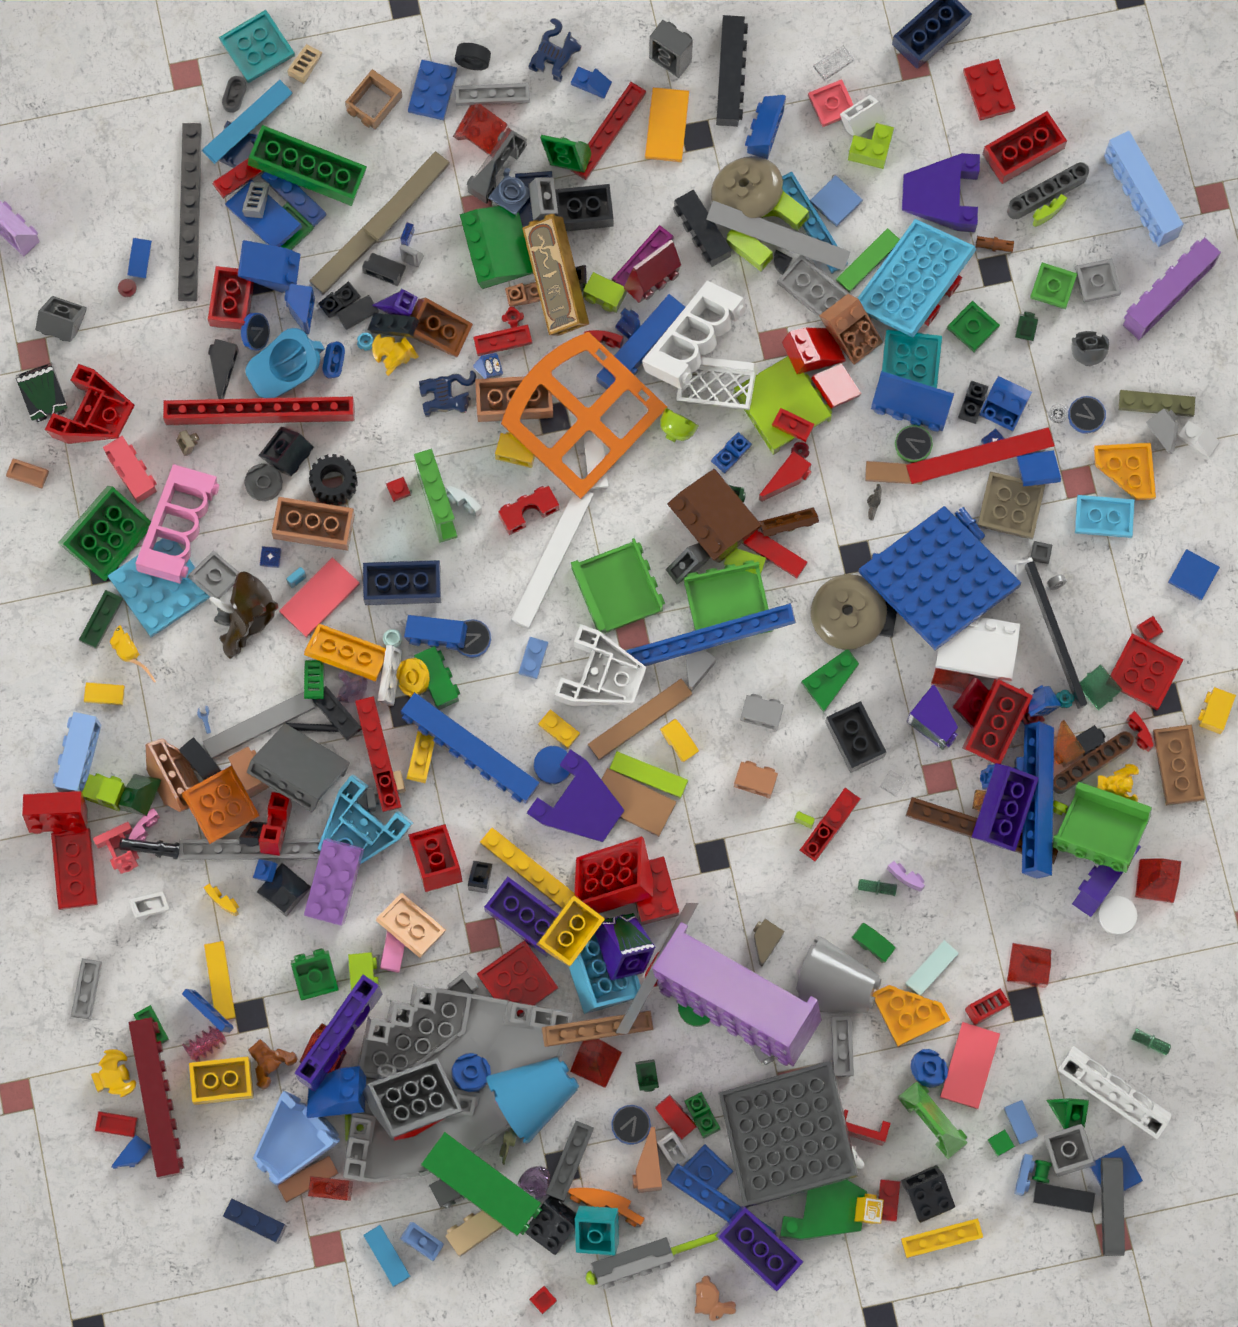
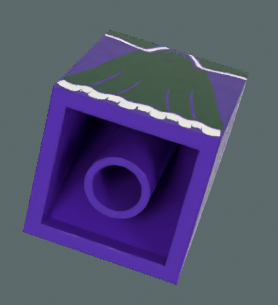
[907,684,958,750]
[595,913,656,981]

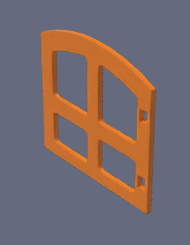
[501,332,667,499]

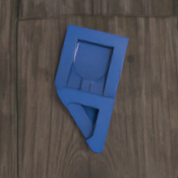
[112,1135,151,1169]

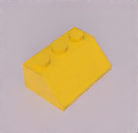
[537,895,605,966]

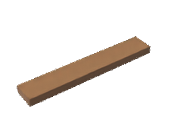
[588,678,693,760]
[542,1010,654,1047]

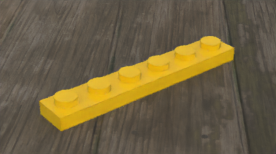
[480,827,574,909]

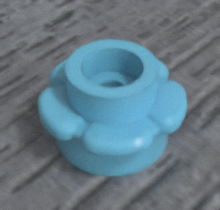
[357,333,375,351]

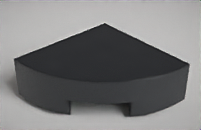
[774,249,793,275]

